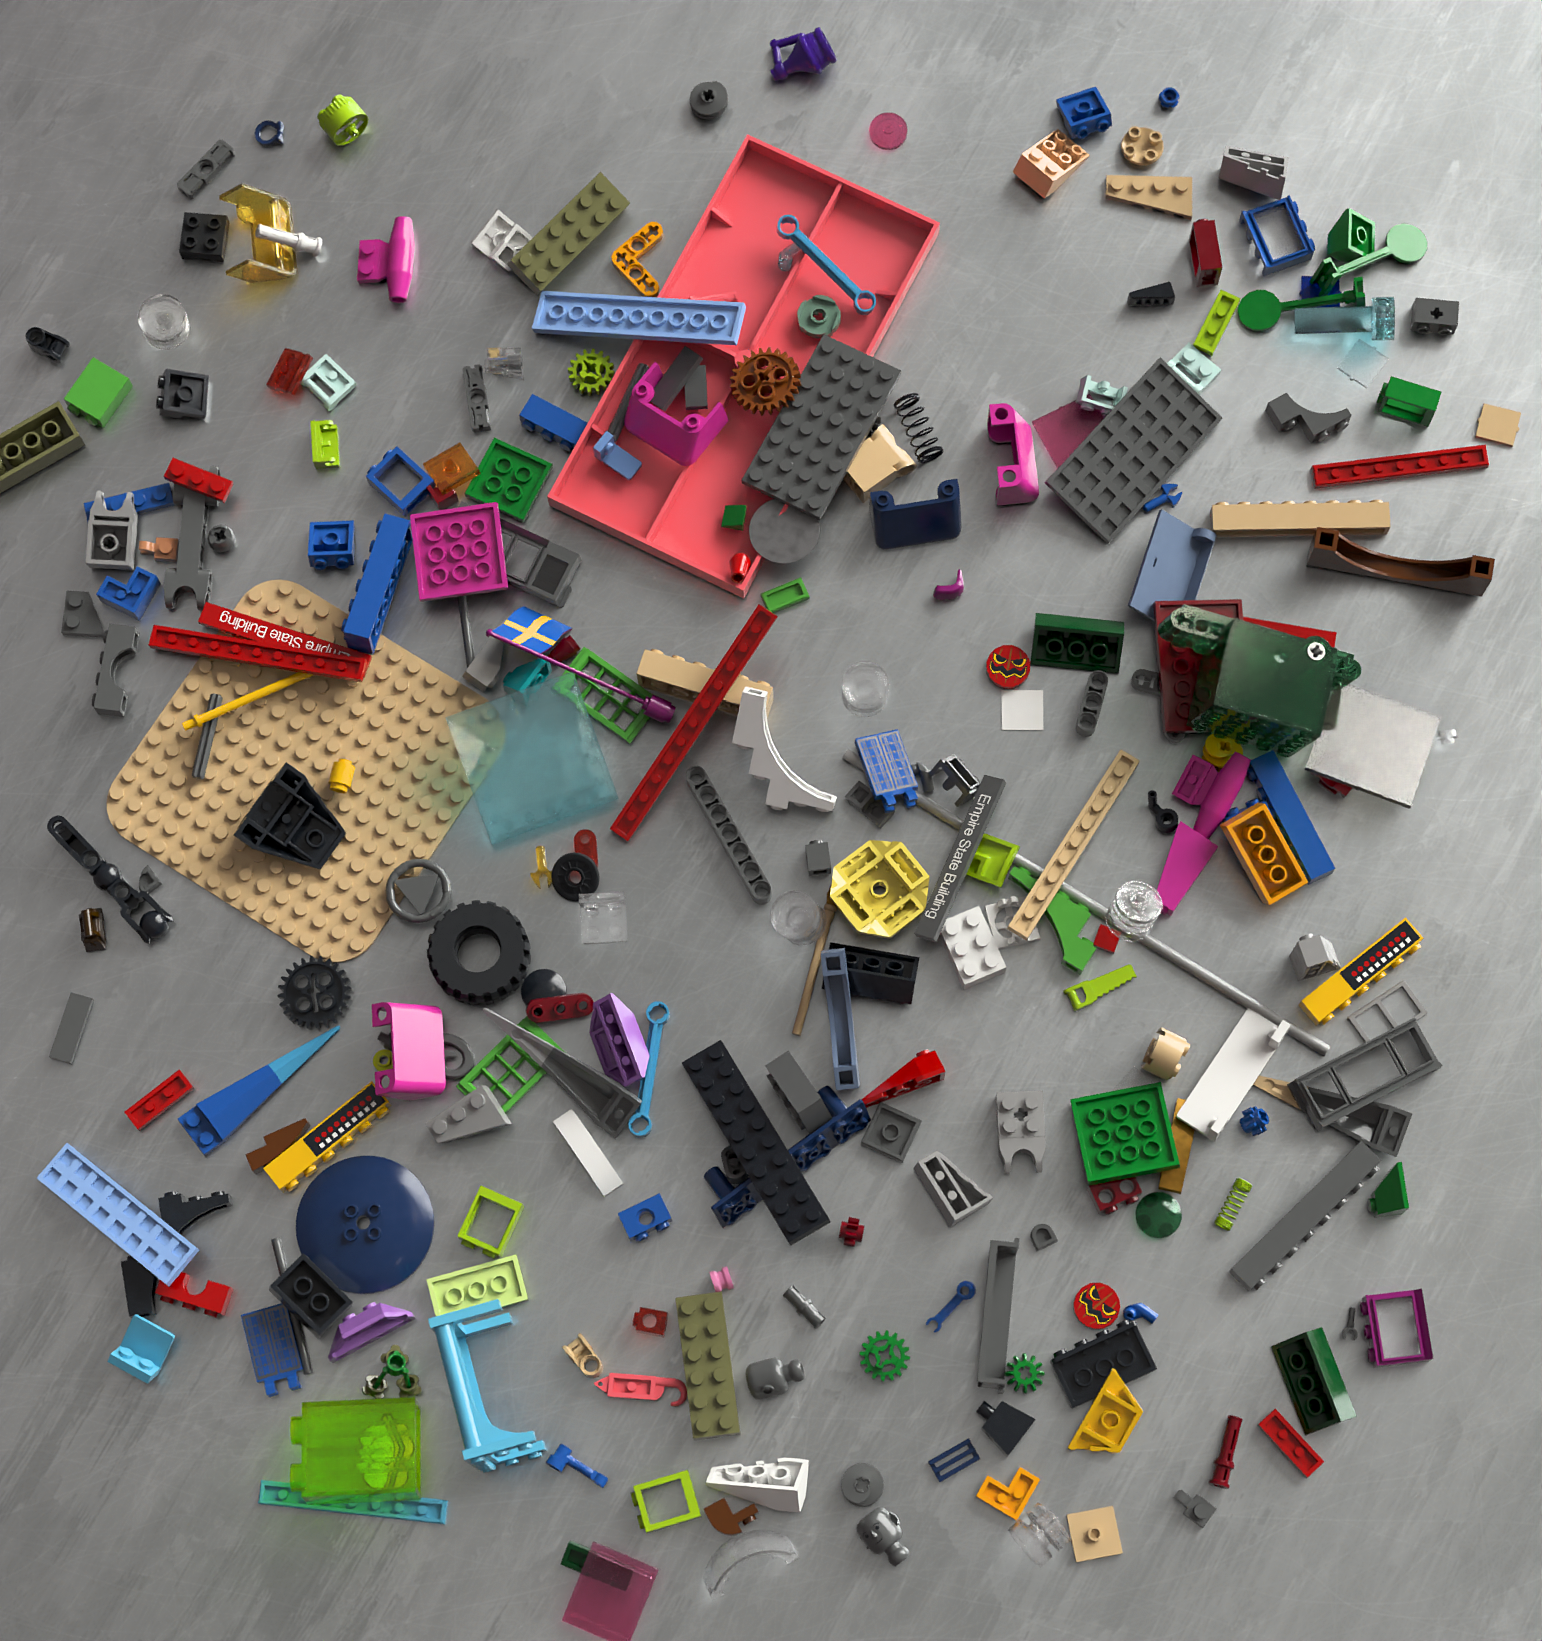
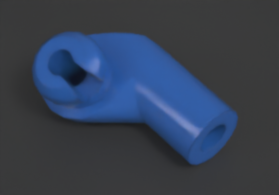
[1123,1303,1158,1324]

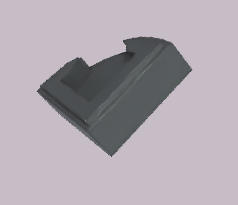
[139,865,162,894]

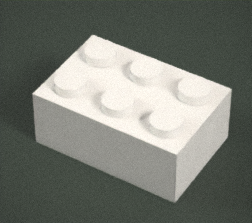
[939,906,1006,990]

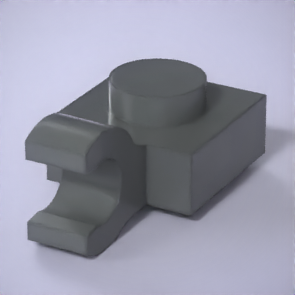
[1173,1490,1217,1528]

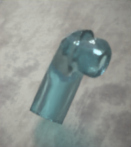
[778,243,801,271]

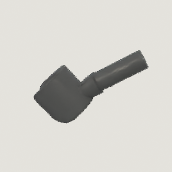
[1342,1307,1358,1340]

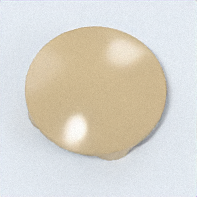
[1121,126,1164,165]

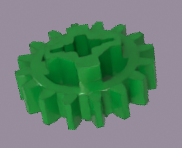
[859,1330,910,1382]

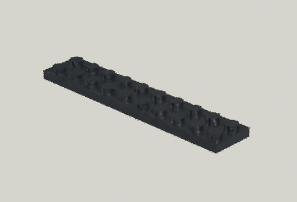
[682,1040,831,1246]

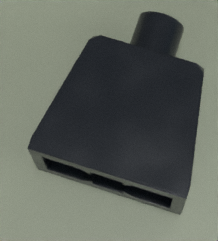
[976,1401,1036,1457]

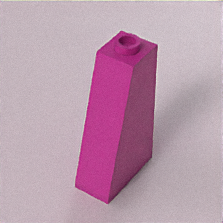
[1152,821,1218,916]

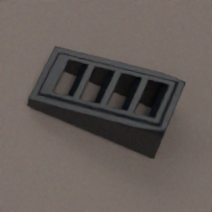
[1127,282,1175,305]

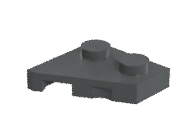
[61,591,104,638]

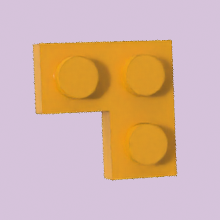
[975,1467,1040,1521]

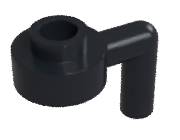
[1148,790,1178,832]

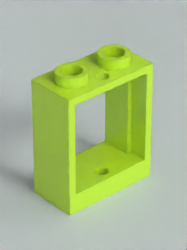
[457,1185,524,1259]
[631,1470,701,1533]

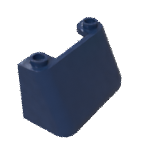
[869,478,962,549]

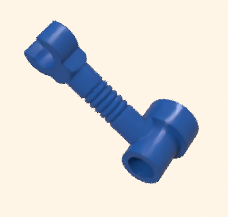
[926,1281,976,1333]
[546,1444,608,1488]

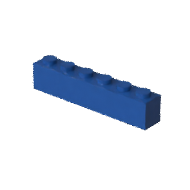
[1247,750,1336,885]

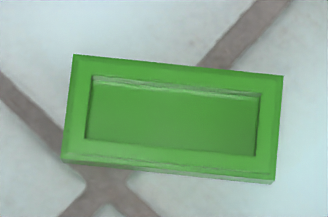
[760,577,810,613]

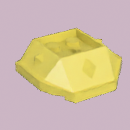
[830,840,930,939]

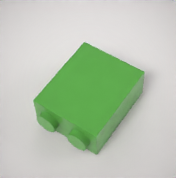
[64,357,133,428]

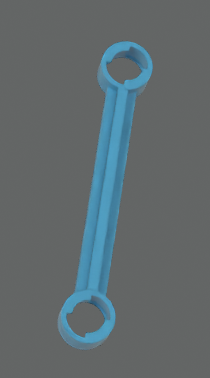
[777,215,876,315]
[628,1001,670,1138]

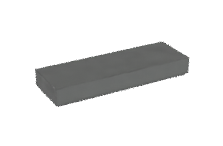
[650,346,703,412]
[49,992,94,1064]

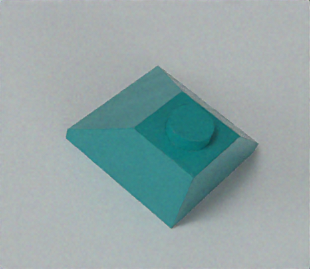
[503,658,552,706]

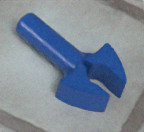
[1143,484,1182,512]

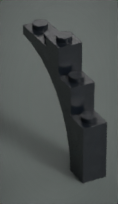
[121,1191,233,1318]

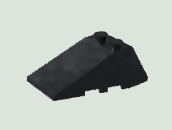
[233,762,346,870]

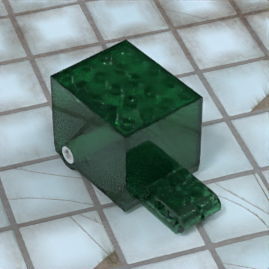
[1158,604,1361,757]

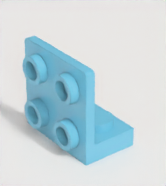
[107,1314,175,1384]

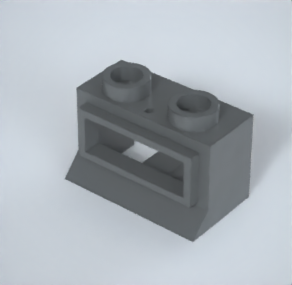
[929,754,980,807]

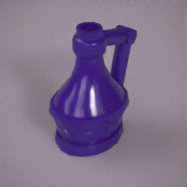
[770,27,838,81]

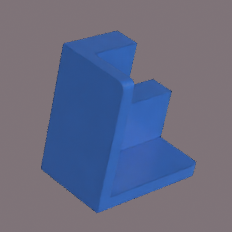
[96,566,161,621]

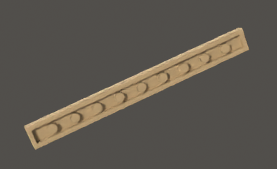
[1007,749,1140,941]

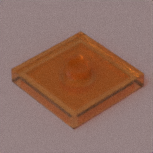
[423,442,481,495]

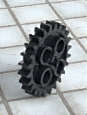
[277,956,352,1030]

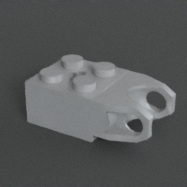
[85,490,138,570]
[995,1091,1046,1174]

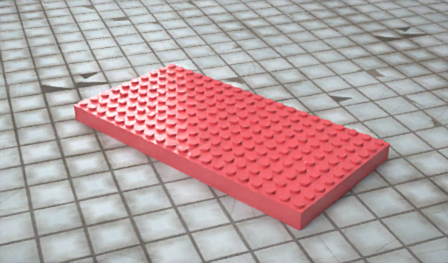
[547,134,940,599]

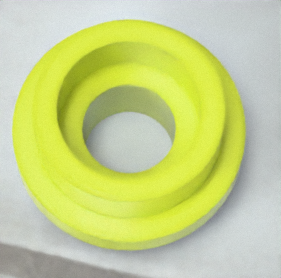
[373,1049,393,1071]

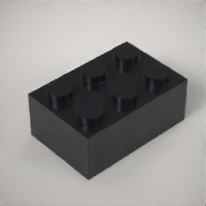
[269,1253,353,1339]

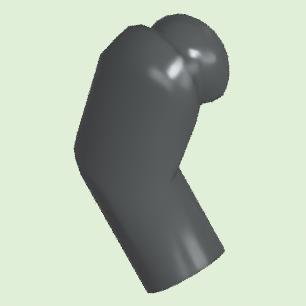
[911,762,934,792]

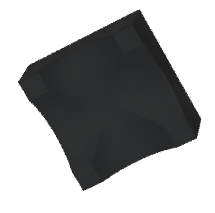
[179,212,230,262]

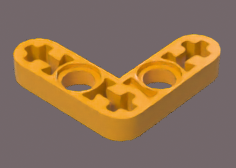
[611,222,663,297]

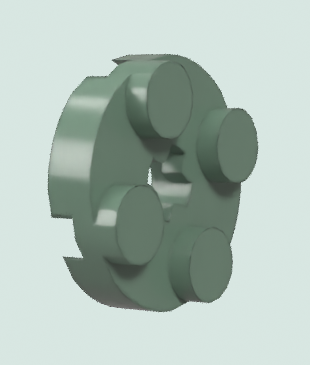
[797,295,841,338]

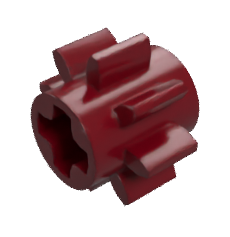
[839,1217,865,1247]

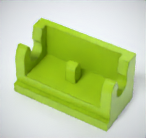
[310,420,340,469]

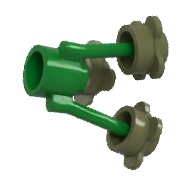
[362,1345,422,1400]

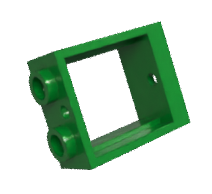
[1376,376,1442,427]

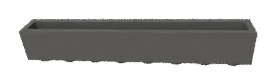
[1229,1141,1382,1292]

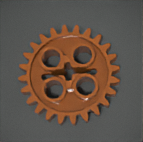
[730,347,801,416]

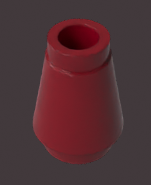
[547,635,581,666]

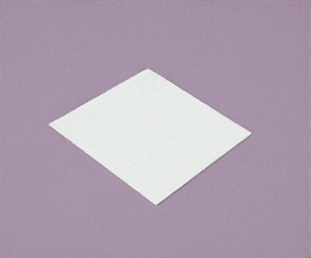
[1001,690,1044,730]

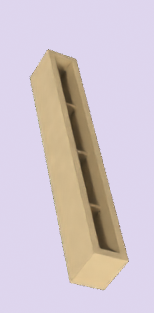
[1210,500,1390,537]

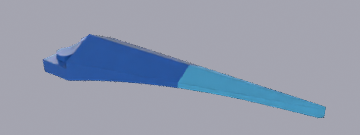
[178,1026,340,1156]

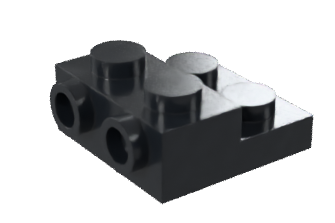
[156,369,209,419]

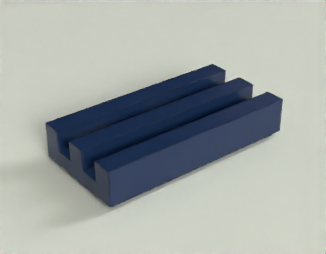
[928,1438,981,1483]

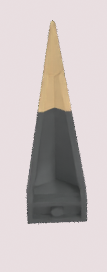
[1253,1075,1412,1157]

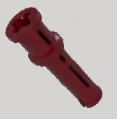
[1209,1415,1243,1489]

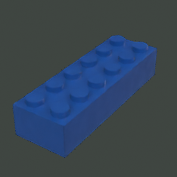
[341,514,413,655]

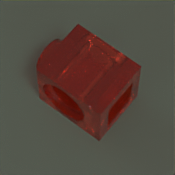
[633,1307,669,1337]

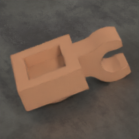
[139,537,179,562]

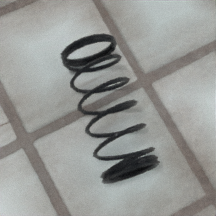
[893,393,944,463]

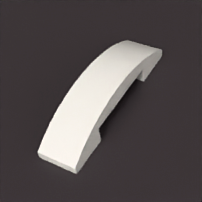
[553,1109,623,1197]

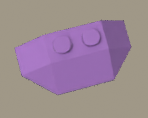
[589,993,650,1087]
[328,1302,416,1363]

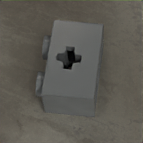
[1411,298,1459,336]

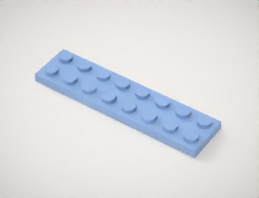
[37,1143,199,1287]

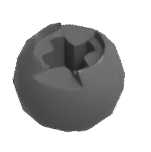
[207,525,235,552]

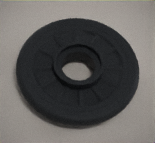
[551,852,600,902]

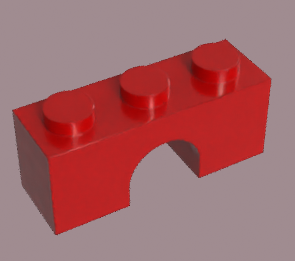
[155,1272,234,1318]

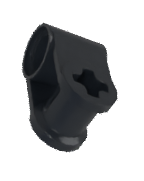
[25,327,70,363]

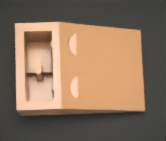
[1013,129,1089,199]

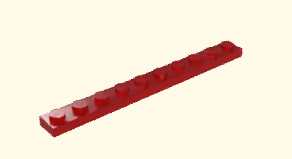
[148,625,367,682]

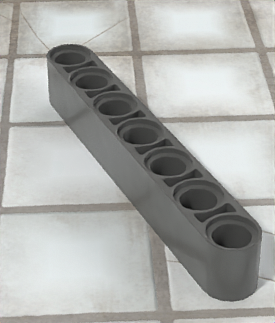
[686,766,772,905]

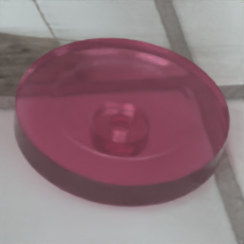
[869,112,908,150]

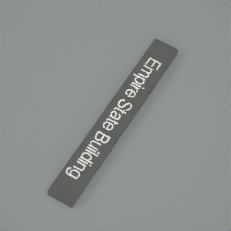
[914,775,1006,942]

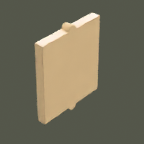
[1475,403,1521,447]

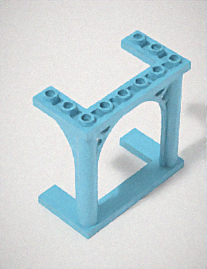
[428,1299,546,1473]

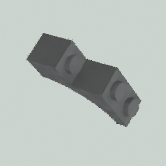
[1265,393,1352,443]

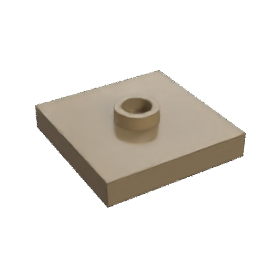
[1066,1506,1123,1562]

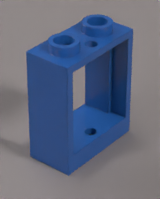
[366,446,436,517]

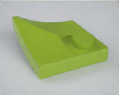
[966,833,1020,888]

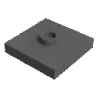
[861,1102,922,1163]

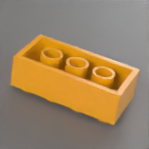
[1220,802,1308,905]

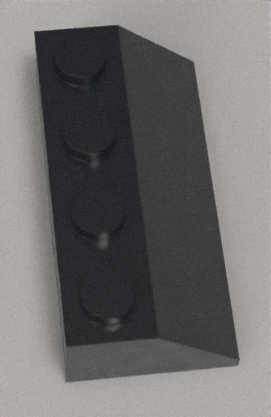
[822,942,920,1004]

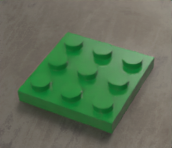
[465,438,553,523]

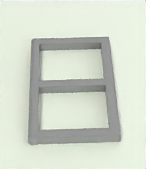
[1347,980,1427,1051]

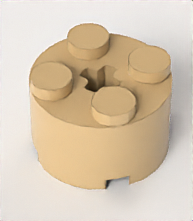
[1141,1027,1190,1080]

